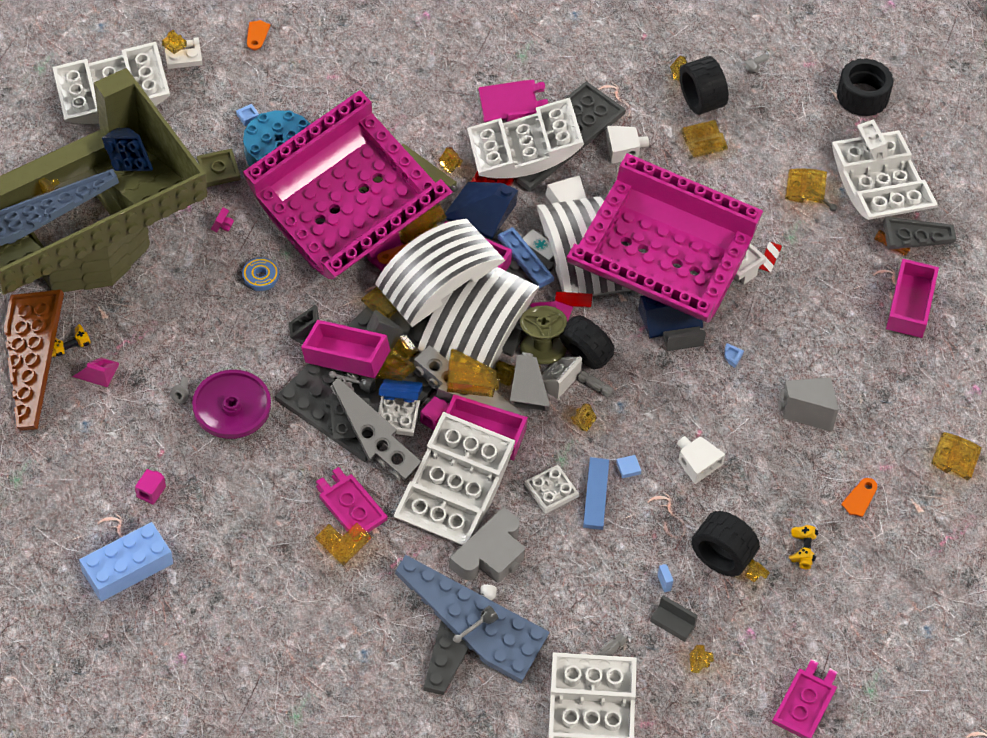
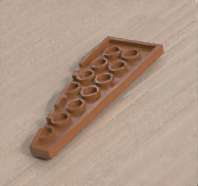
[4,289,64,431]

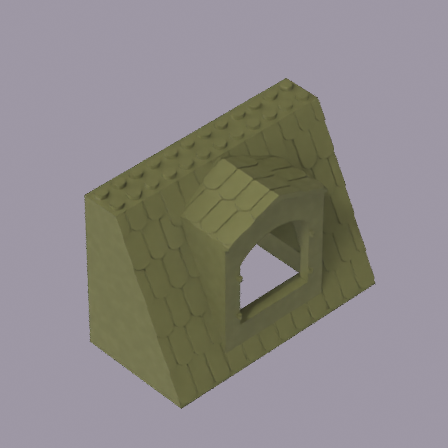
[0,68,207,295]

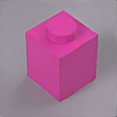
[420,396,449,431]
[135,469,166,505]

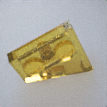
[375,348,416,381]

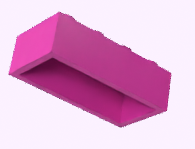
[886,259,939,338]
[301,320,391,378]
[446,394,528,461]

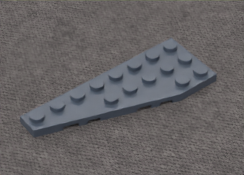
[0,169,119,246]
[395,555,550,683]

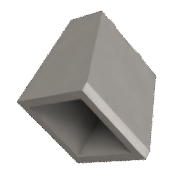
[510,353,550,411]
[778,377,839,431]

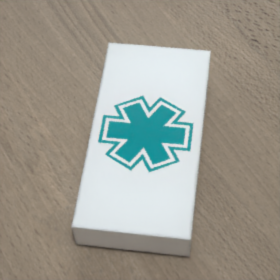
[523,229,554,261]

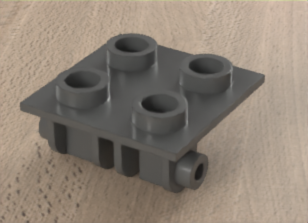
[330,398,372,439]

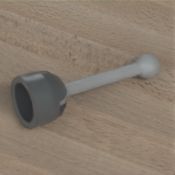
[329,371,375,394]
[453,605,499,643]

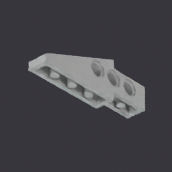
[412,345,522,415]
[332,378,421,482]

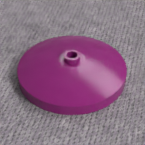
[192,370,271,439]

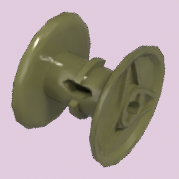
[520,305,567,364]

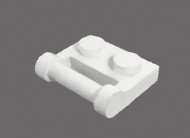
[164,37,202,69]

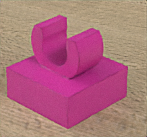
[211,207,234,233]

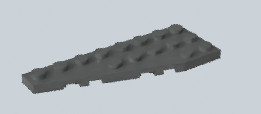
[517,81,626,192]

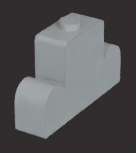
[449,507,525,583]

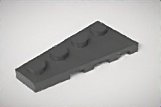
[883,217,956,250]
[424,621,469,695]

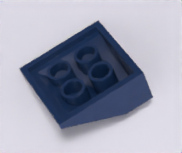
[443,182,518,239]

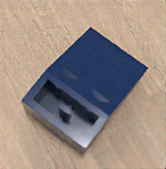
[102,128,153,171]

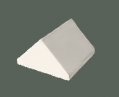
[541,356,582,399]

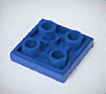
[379,378,423,403]

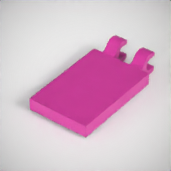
[478,80,548,123]
[316,467,388,541]
[772,659,838,738]

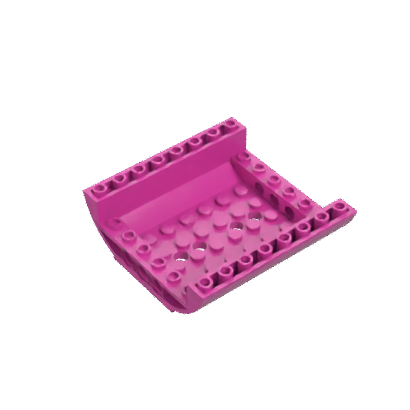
[243,90,453,279]
[567,153,763,323]

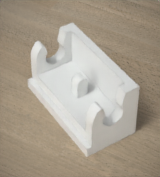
[857,119,888,160]

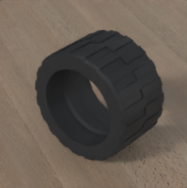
[679,56,729,115]
[837,58,894,116]
[691,511,760,577]

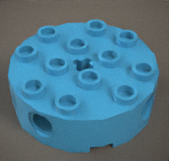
[243,110,311,166]

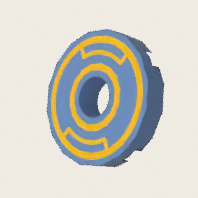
[242,258,279,291]

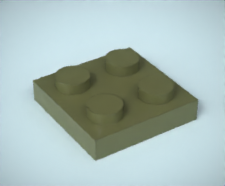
[197,148,241,187]

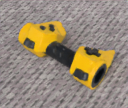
[52,324,91,357]
[789,525,818,570]

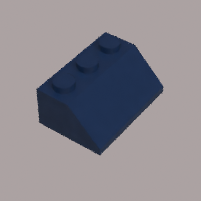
[638,295,703,339]

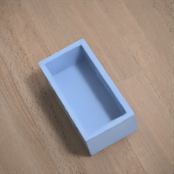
[79,522,173,602]

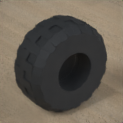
[559,315,615,369]

